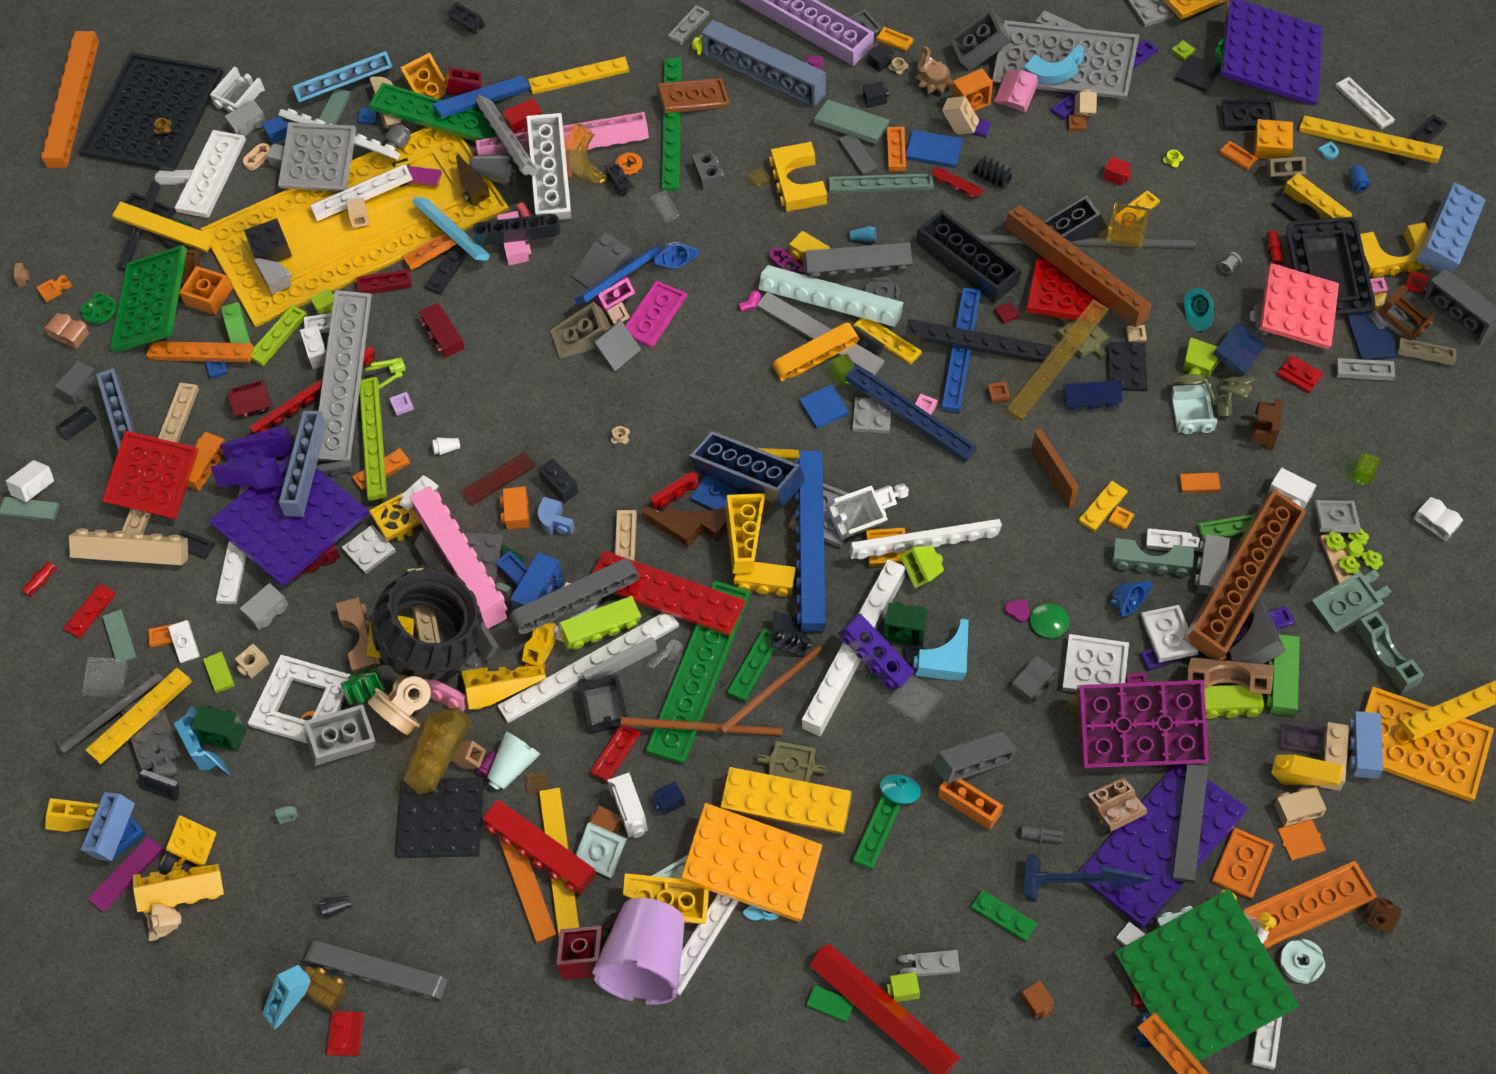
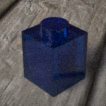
[652,781,686,816]

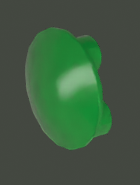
[80,292,116,324]
[1030,603,1070,640]

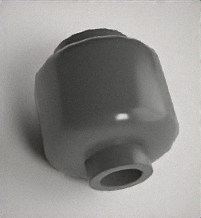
[385,124,411,149]

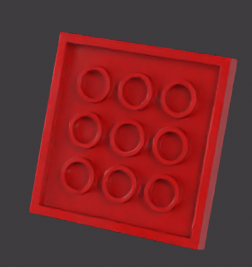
[1027,258,1108,324]
[102,431,199,520]

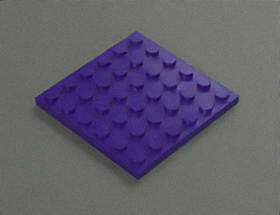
[1221,0,1322,106]
[209,453,370,587]

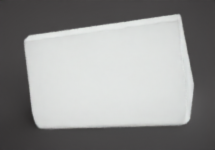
[155,170,193,185]

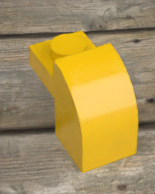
[522,622,556,666]

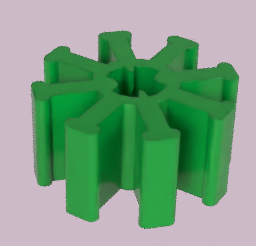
[340,668,385,705]

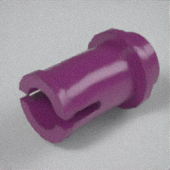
[477,751,497,778]

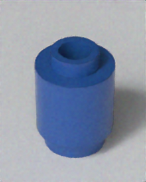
[1348,165,1370,192]

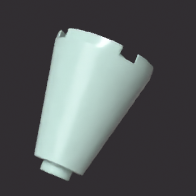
[487,731,540,790]

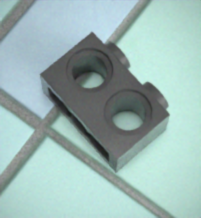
[692,150,725,190]

